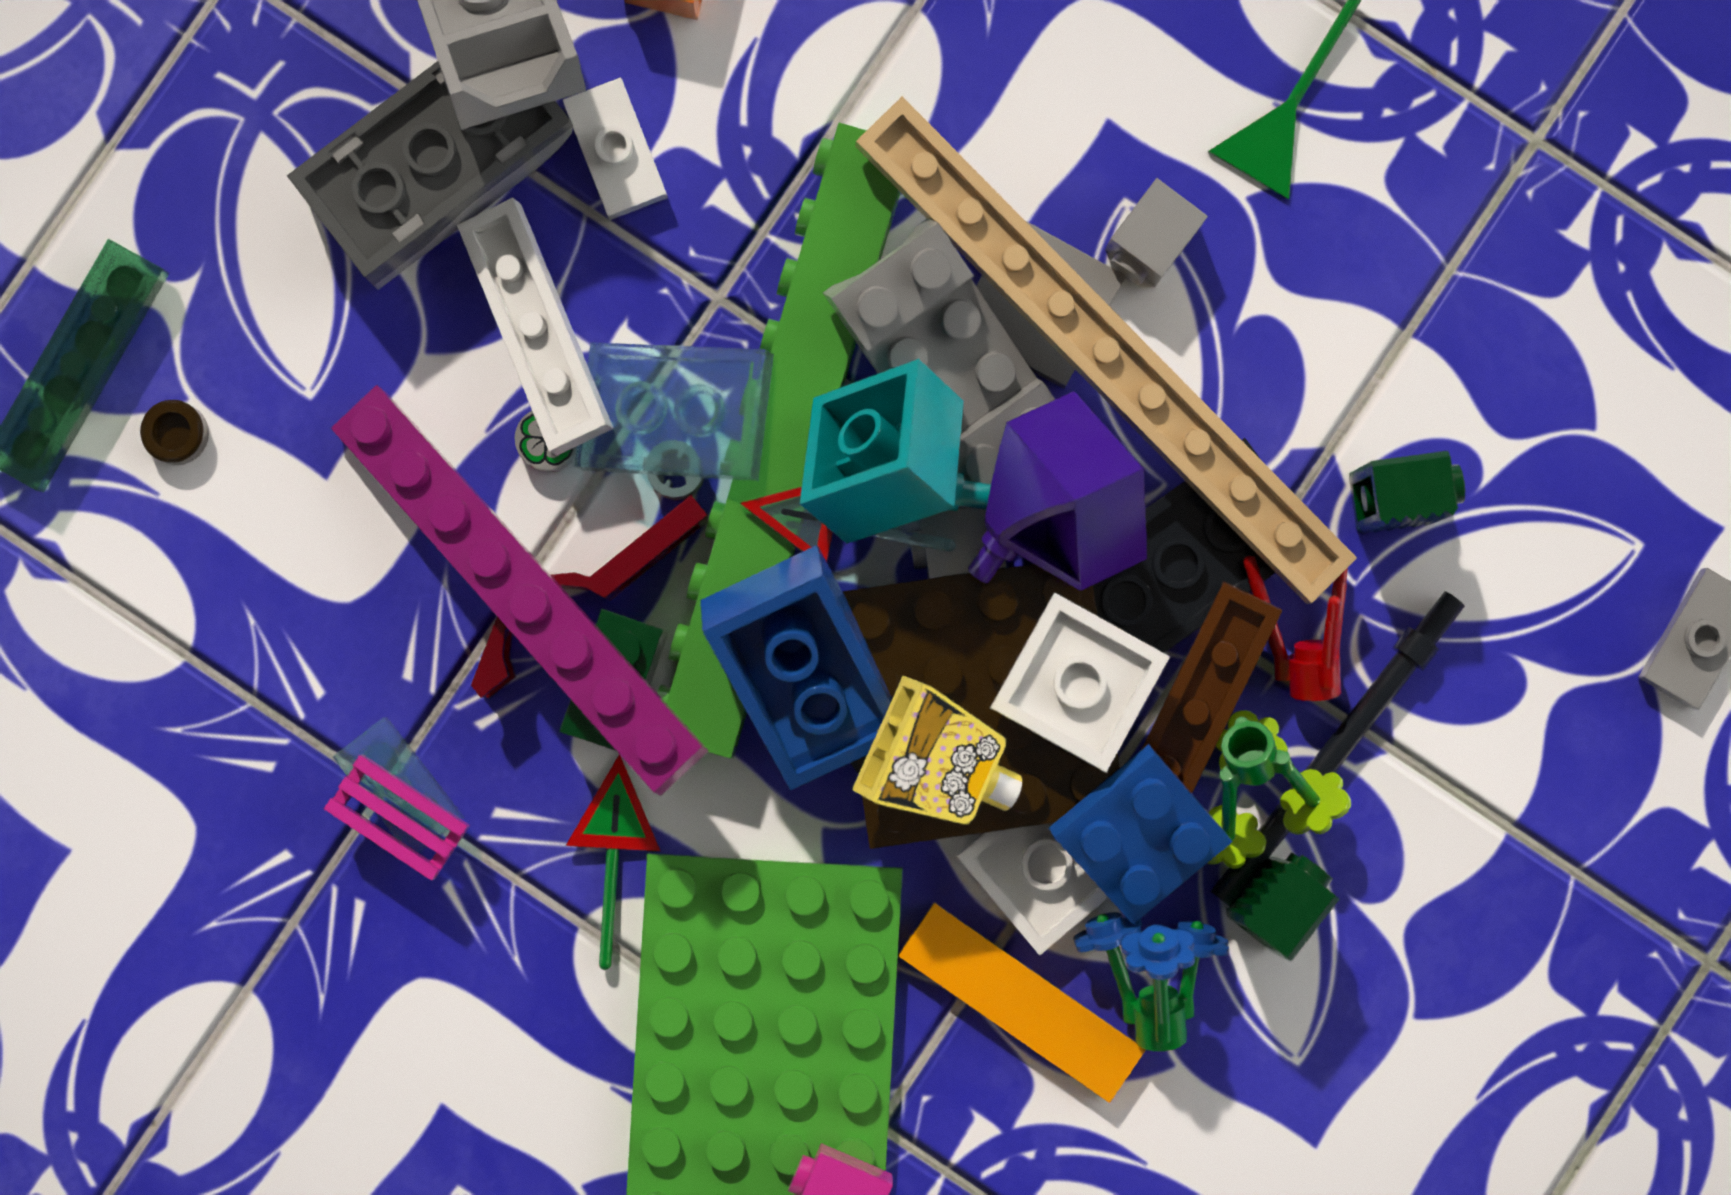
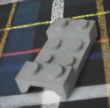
[417,0,586,130]
[823,218,1055,484]

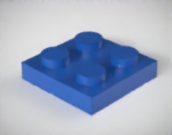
[1049,744,1232,924]

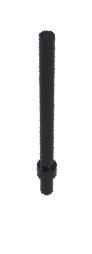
[1210,591,1465,907]

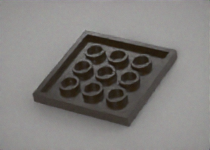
[842,564,1120,849]

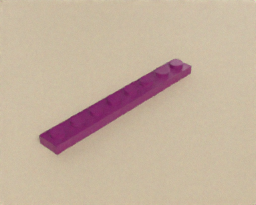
[331,385,709,796]

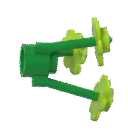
[1207,710,1351,869]

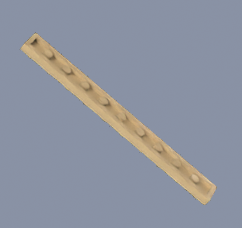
[855,96,1357,604]

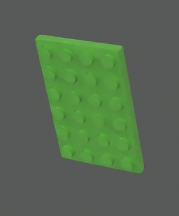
[626,853,903,1195]

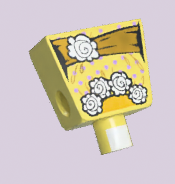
[852,676,1022,824]

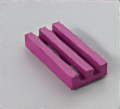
[324,755,470,880]

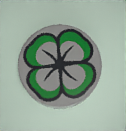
[515,411,580,472]

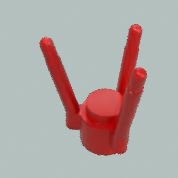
[1243,556,1348,701]

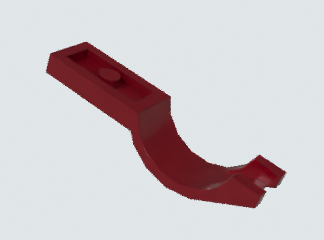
[471,495,709,699]

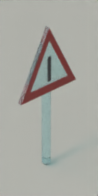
[740,487,956,562]

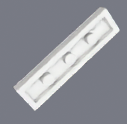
[457,198,614,455]

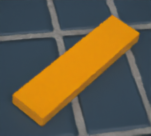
[898,902,1146,1103]

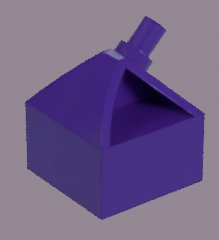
[968,391,1147,591]

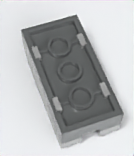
[287,61,573,290]

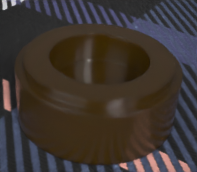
[140,400,209,465]

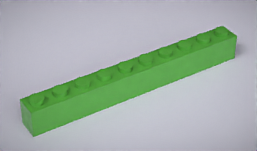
[657,122,901,759]

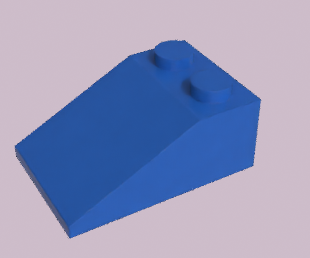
[700,545,892,790]

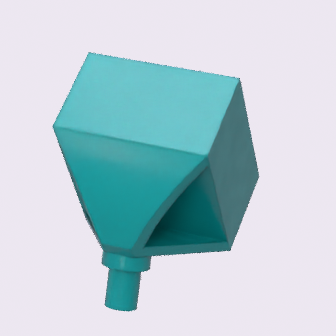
[800,359,991,543]

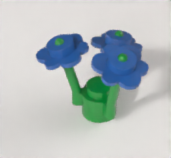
[1073,912,1229,1051]

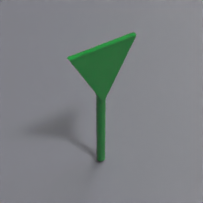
[1208,0,1362,200]

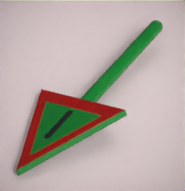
[565,754,661,970]

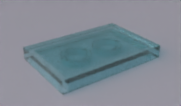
[575,342,774,481]

